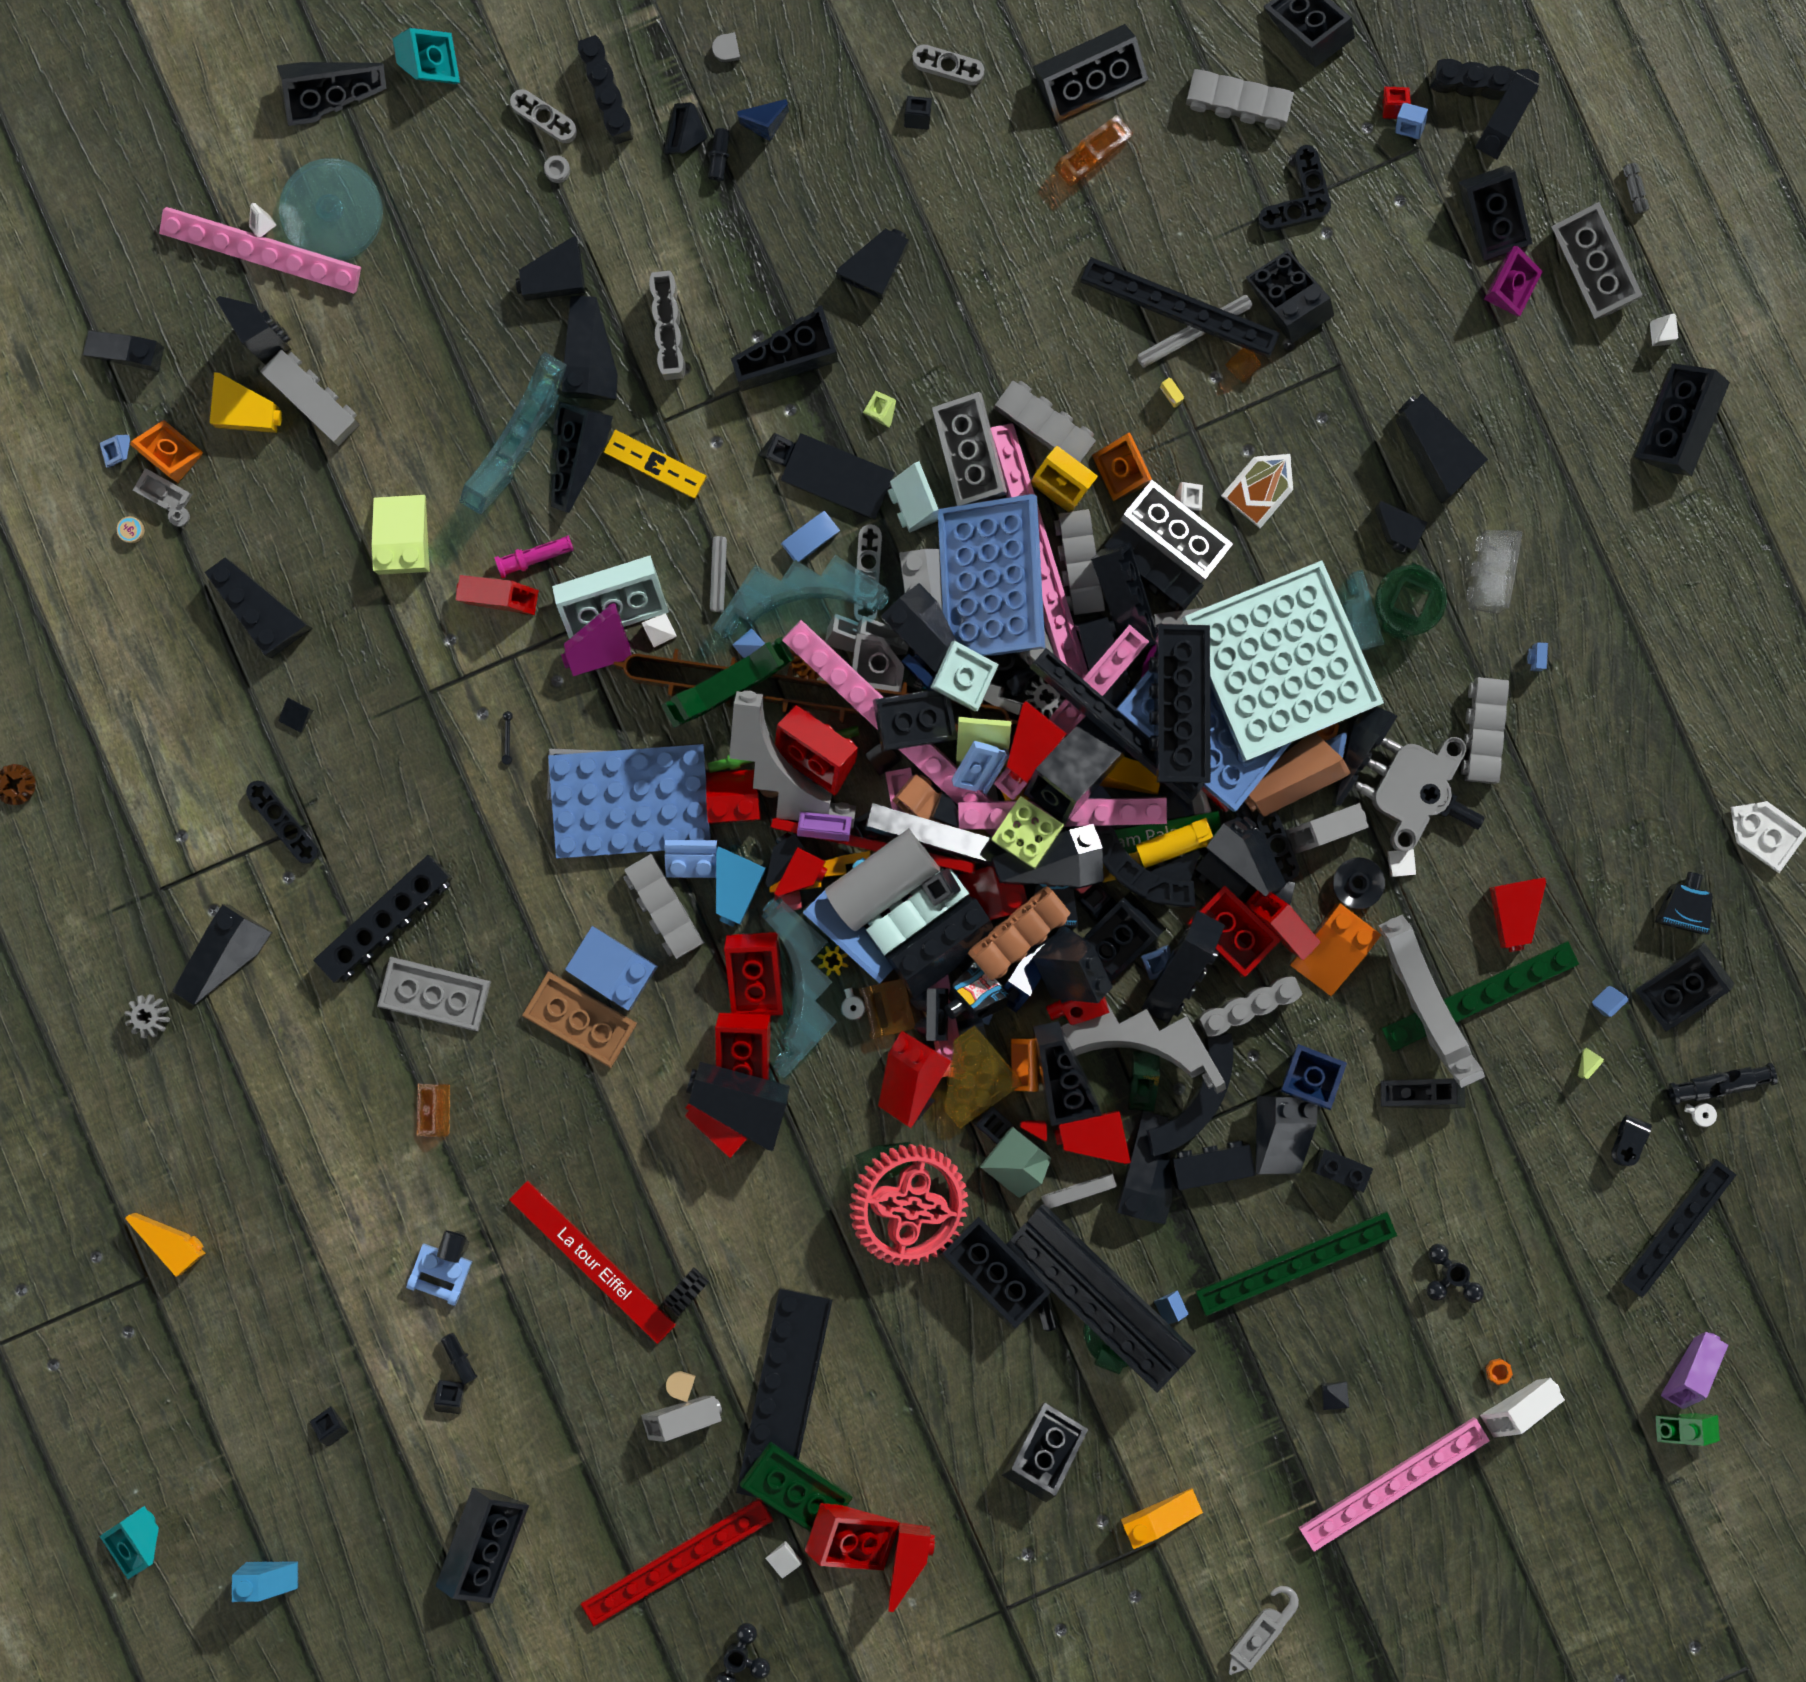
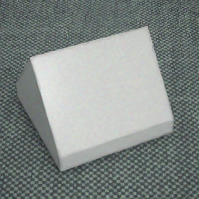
[249,203,276,237]

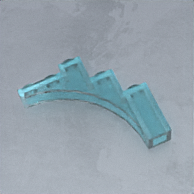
[459,352,567,515]

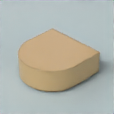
[666,1371,696,1402]

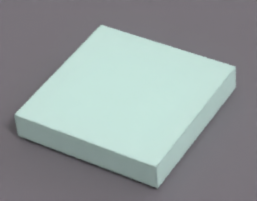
[931,641,999,711]

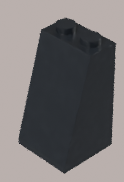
[1395,393,1488,503]
[1024,716,1127,826]
[686,1062,790,1151]

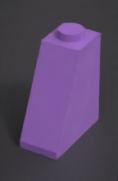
[1661,1332,1728,1409]

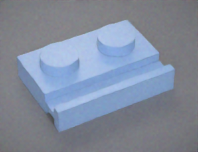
[951,741,1009,794]
[664,840,717,878]

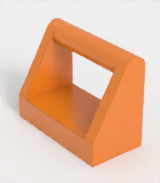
[1011,1038,1039,1092]

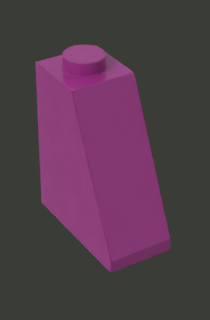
[561,603,632,676]

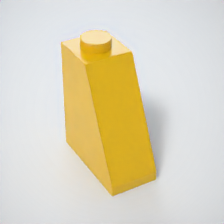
[210,372,282,433]

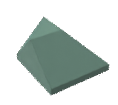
[980,1126,1051,1198]

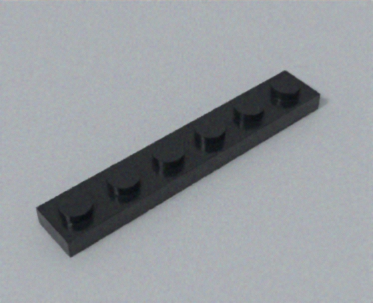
[1620,1158,1737,1298]

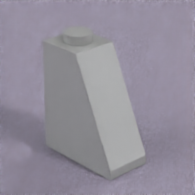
[1285,803,1368,854]
[641,1395,722,1442]

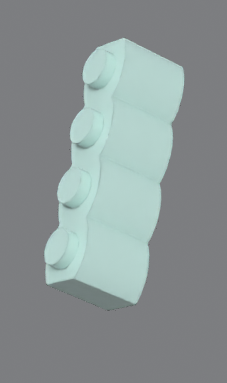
[866,868,969,956]

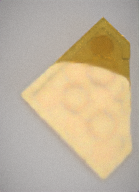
[944,1025,1022,1129]

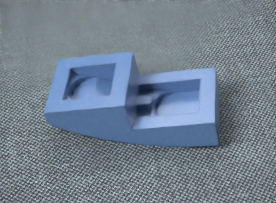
[781,511,840,564]

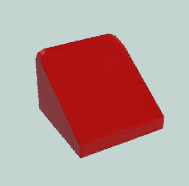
[1383,87,1411,119]
[1020,1120,1047,1142]

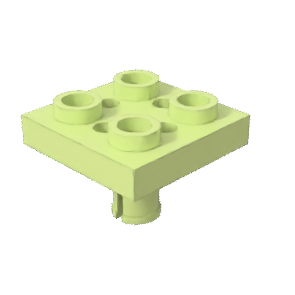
[991,796,1064,869]

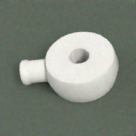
[841,988,866,1020]
[1684,1103,1717,1127]

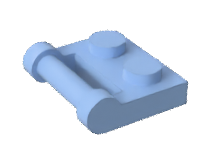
[406,1244,472,1306]

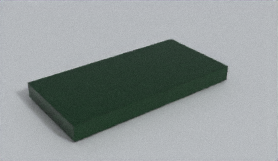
[739,1441,853,1532]

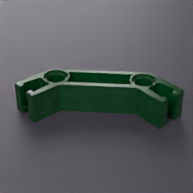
[661,637,795,728]

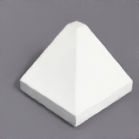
[1174,482,1203,511]
[642,613,677,648]
[1387,849,1416,877]

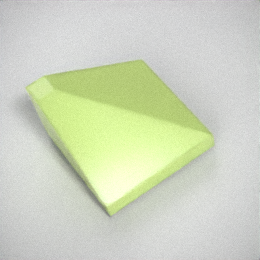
[863,391,896,428]
[1578,1048,1604,1079]

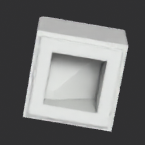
[1650,314,1678,346]

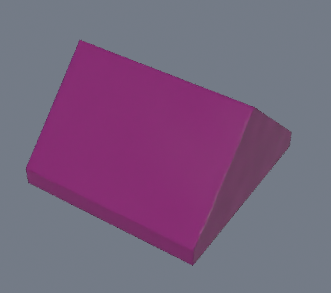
[1484,246,1543,317]

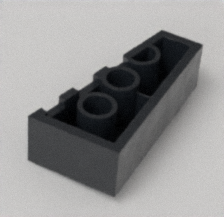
[204,557,313,658]

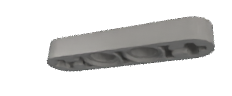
[854,524,882,622]

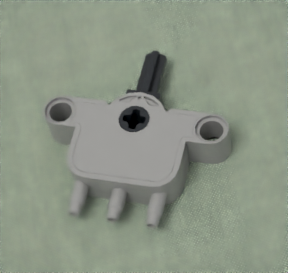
[1354,737,1485,852]

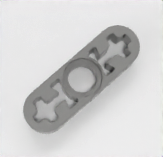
[912,45,984,85]
[510,89,577,143]
[1041,1174,1116,1209]

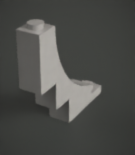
[729,691,856,828]
[1379,915,1485,1088]
[1062,1003,1226,1094]

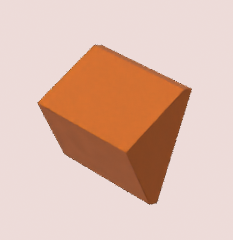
[130,420,203,483]
[1092,433,1152,501]

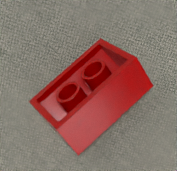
[775,705,858,796]
[1186,886,1281,977]

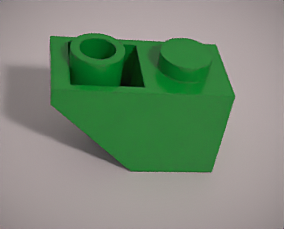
[1656,1413,1720,1446]

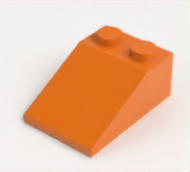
[1290,903,1382,996]

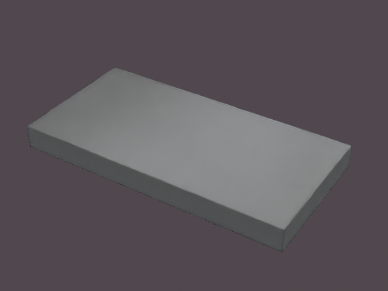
[377,957,491,1031]

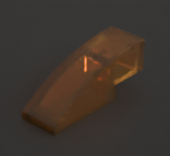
[1054,115,1133,187]

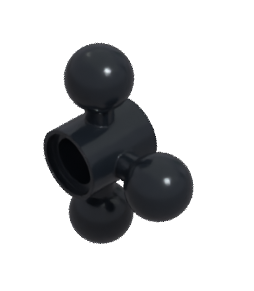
[1426,1244,1484,1303]
[715,1623,770,1682]

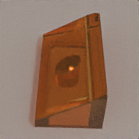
[417,1084,450,1137]

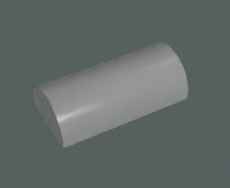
[1551,202,1643,319]
[932,392,1007,506]
[1120,481,1232,583]
[825,828,940,931]

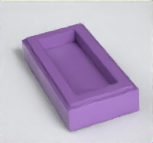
[797,811,852,841]

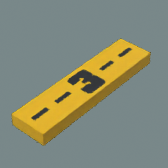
[604,430,707,499]

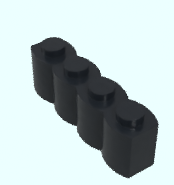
[578,35,633,145]
[1430,59,1540,100]
[1103,522,1204,612]

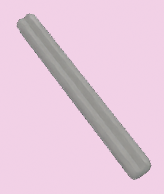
[1137,295,1252,367]

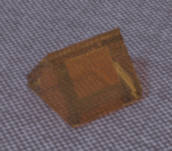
[1225,348,1261,383]

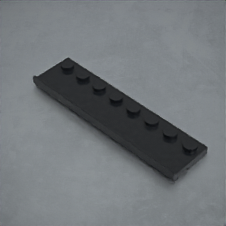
[1006,1204,1196,1393]
[736,1287,833,1497]

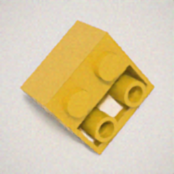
[1031,446,1098,512]

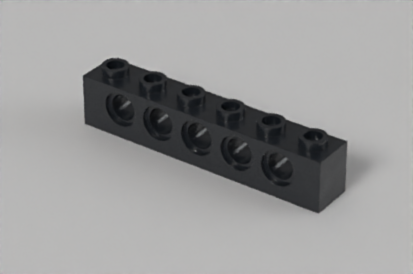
[313,855,452,983]

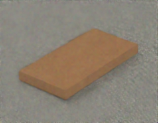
[522,971,638,1068]

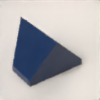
[737,99,789,142]

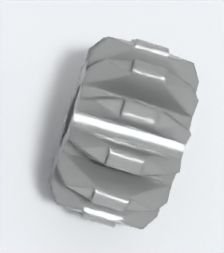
[1025,677,1064,718]
[124,994,170,1038]

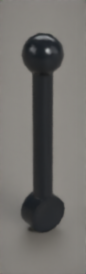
[502,711,513,765]

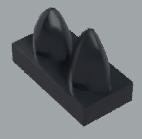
[910,988,948,1041]

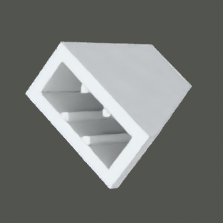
[1480,1378,1565,1438]

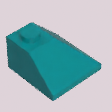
[392,28,460,84]
[99,1506,159,1579]

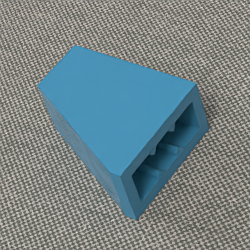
[716,846,767,927]
[232,1562,298,1602]

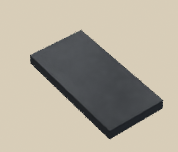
[781,433,895,520]

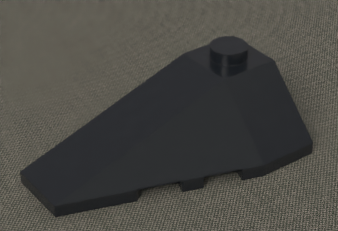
[277,62,387,126]
[551,401,613,513]
[881,583,957,675]
[1332,706,1398,807]
[991,824,1104,889]
[172,904,273,1005]

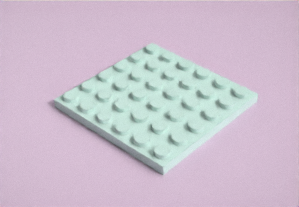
[1182,561,1384,762]

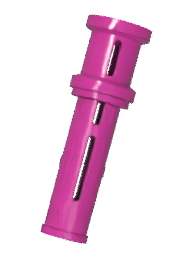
[494,535,574,579]

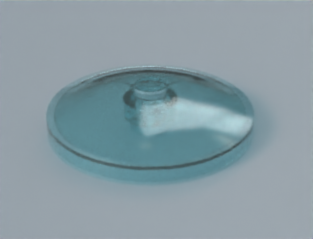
[279,158,383,261]

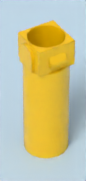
[1136,818,1213,868]

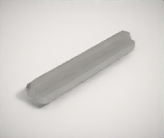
[710,536,727,613]

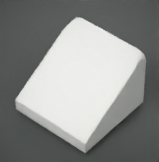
[765,1541,802,1578]

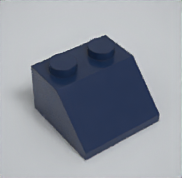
[1281,1044,1347,1110]

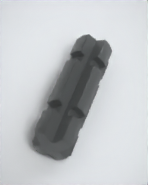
[1623,163,1649,214]

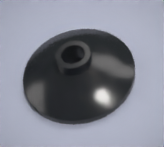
[1333,857,1385,909]

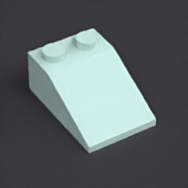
[888,461,939,533]

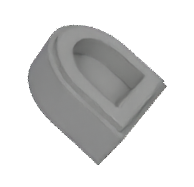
[712,32,740,62]

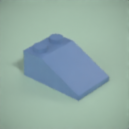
[565,926,658,1011]

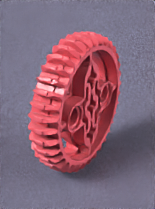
[849,1144,968,1266]

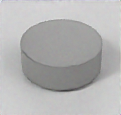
[544,155,570,183]

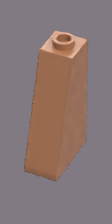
[1244,732,1350,817]

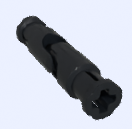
[1668,1063,1778,1106]

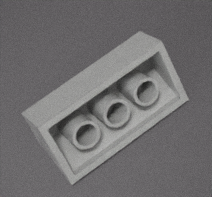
[899,549,943,655]

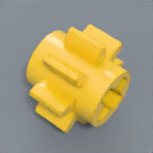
[818,946,849,976]

